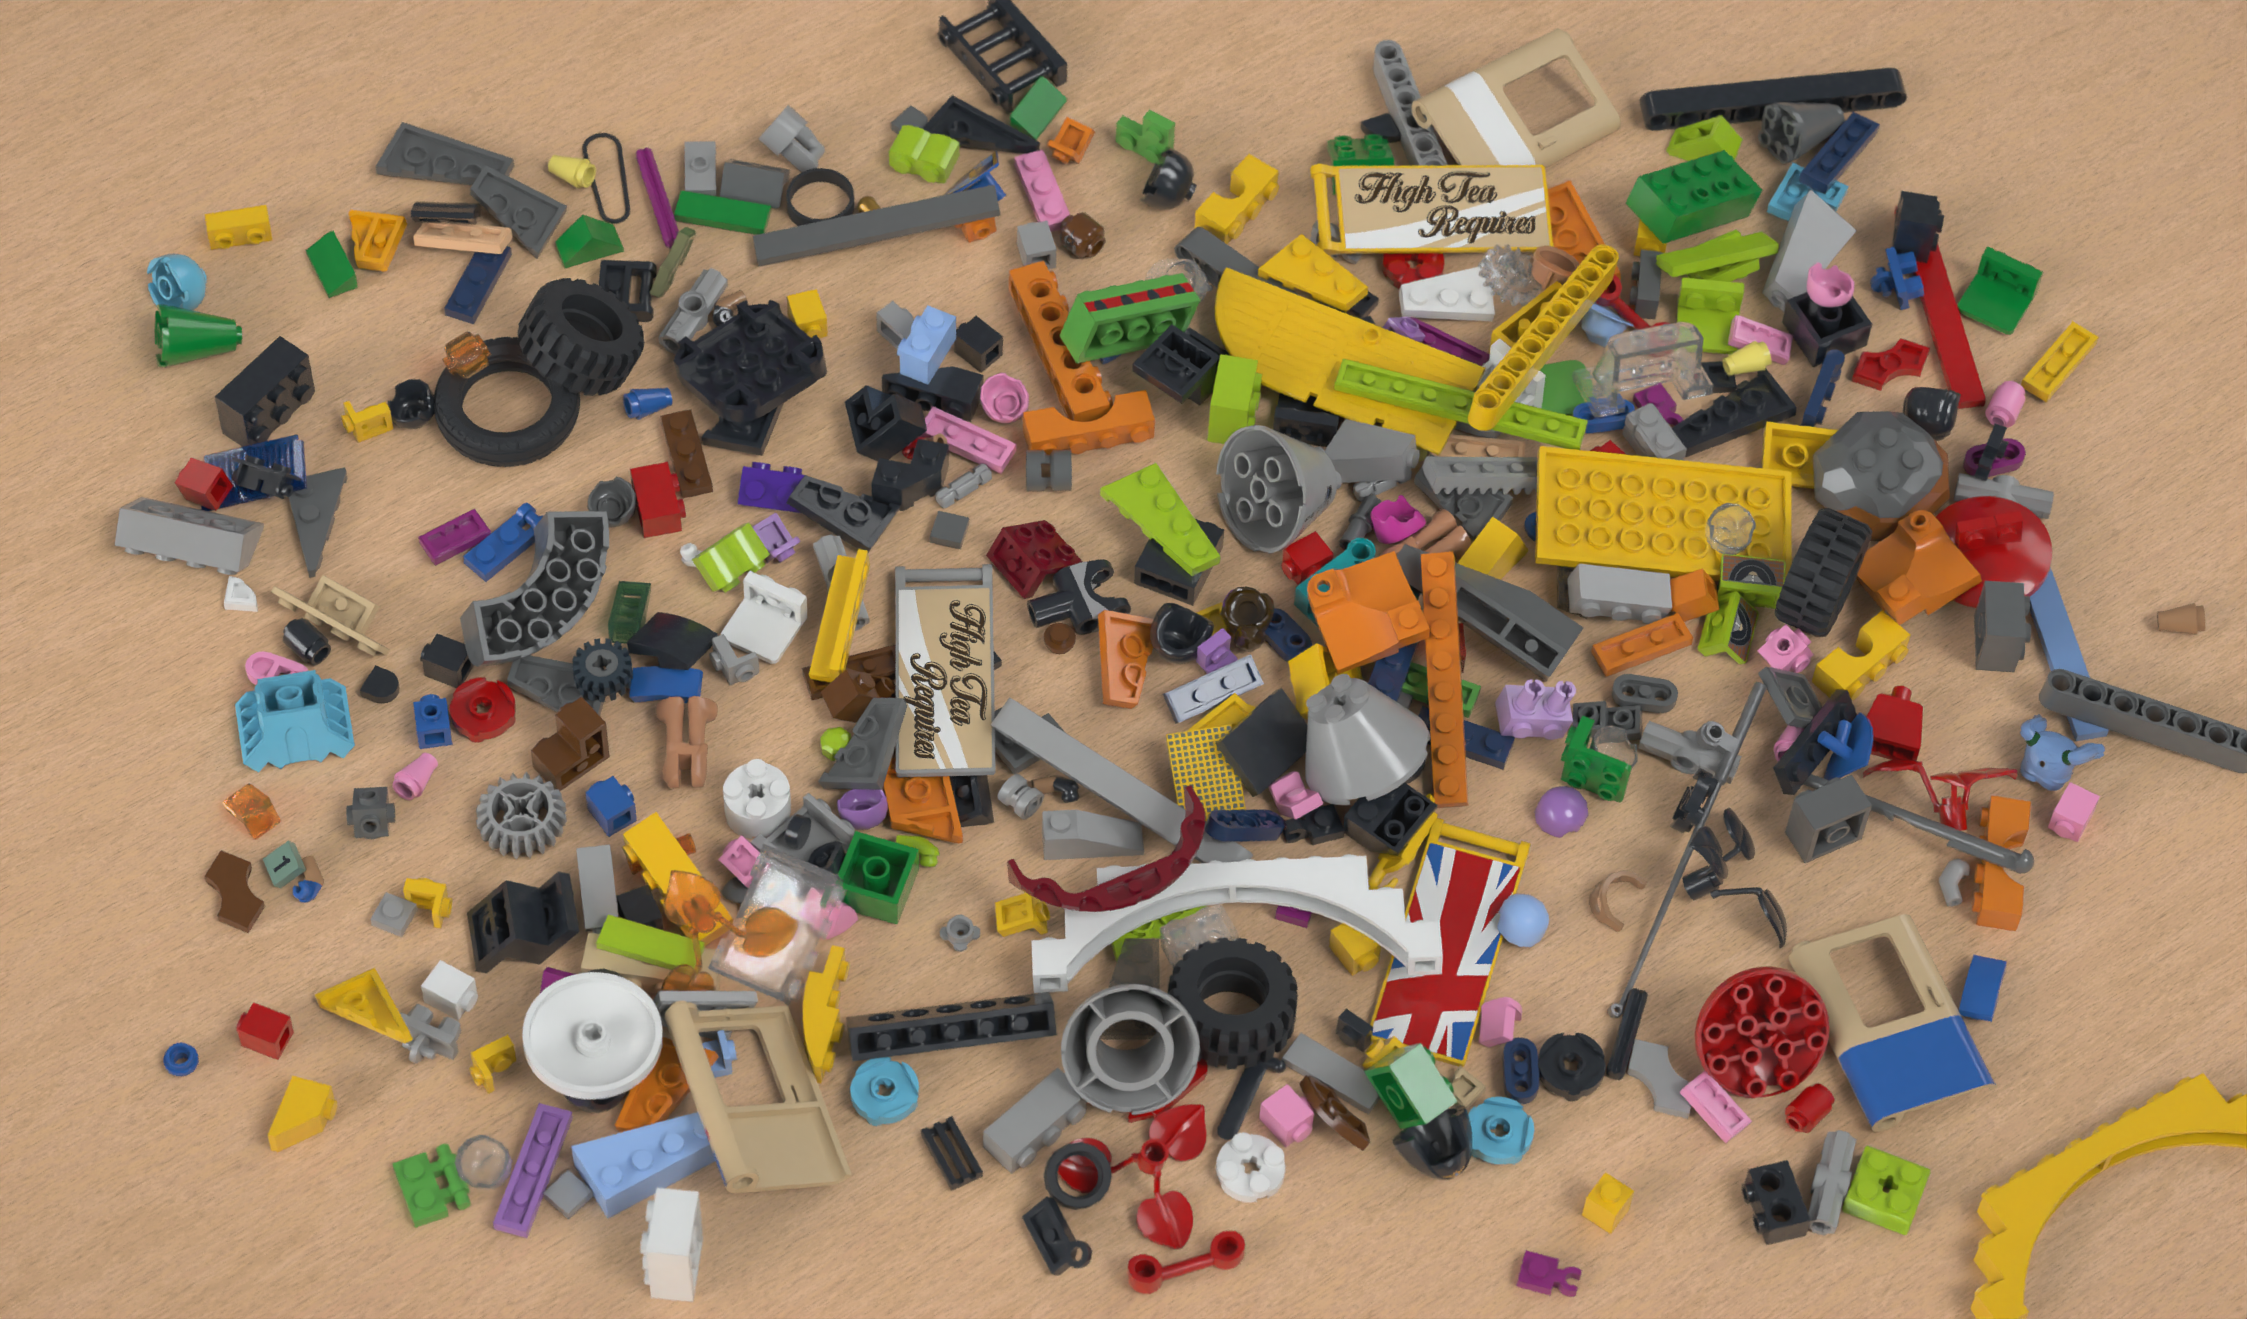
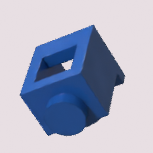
[413,694,453,749]

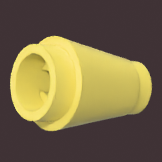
[548,155,596,188]
[1722,341,1772,376]

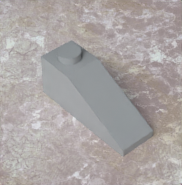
[1042,810,1144,860]

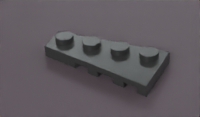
[375,122,514,185]

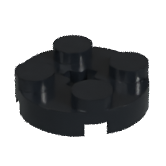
[1670,768,1718,833]
[1538,1033,1605,1102]

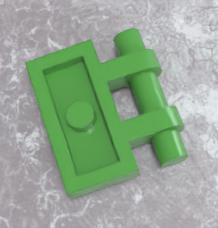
[392,1144,471,1228]

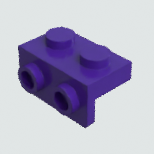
[737,462,807,514]

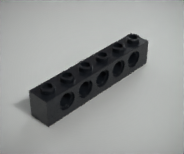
[846,992,1057,1061]

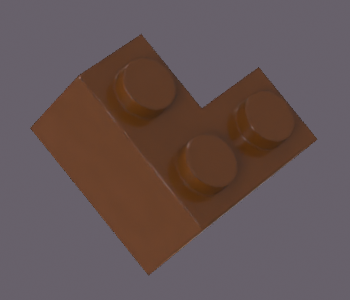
[531,696,610,792]

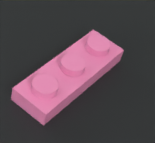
[1014,150,1070,232]
[920,407,1016,474]

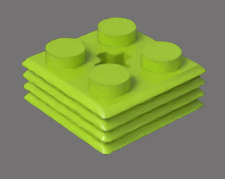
[1842,1146,1931,1235]

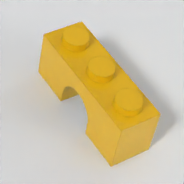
[1194,154,1280,244]
[1811,610,1911,700]

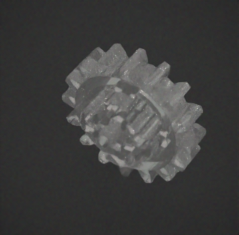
[1478,244,1542,306]

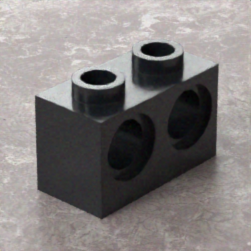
[1742,1160,1811,1245]

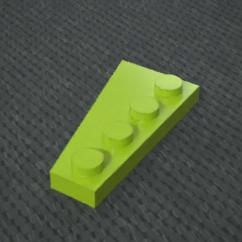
[1100,463,1221,576]

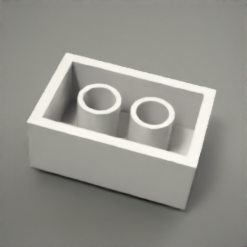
[641,1188,703,1302]

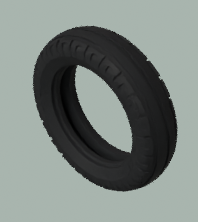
[434,337,580,467]

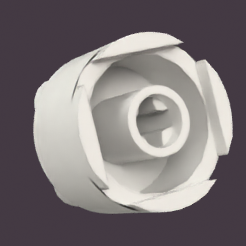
[723,759,791,839]

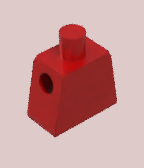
[1866,686,1923,760]

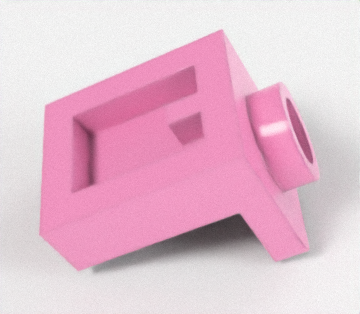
[1268,771,1323,819]
[718,835,772,888]

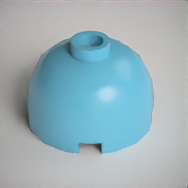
[147,253,207,310]

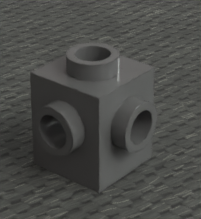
[346,787,396,839]

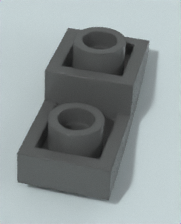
[1573,701,1642,740]

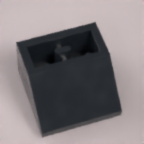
[1344,782,1438,856]

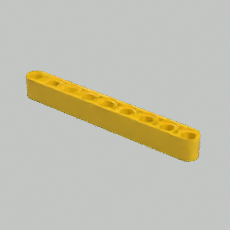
[1468,245,1619,431]

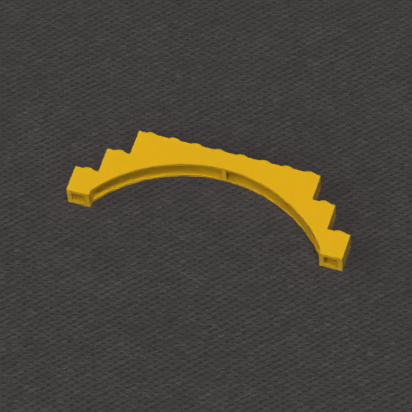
[1970,1073,2247,1319]

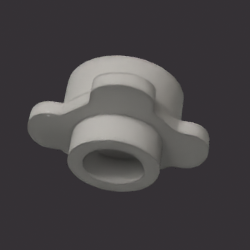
[940,915,980,952]

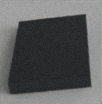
[1215,688,1307,797]

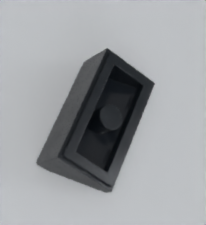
[949,775,994,827]

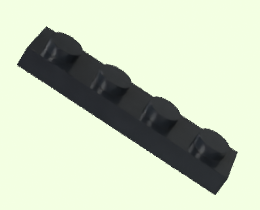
[1773,689,1857,795]

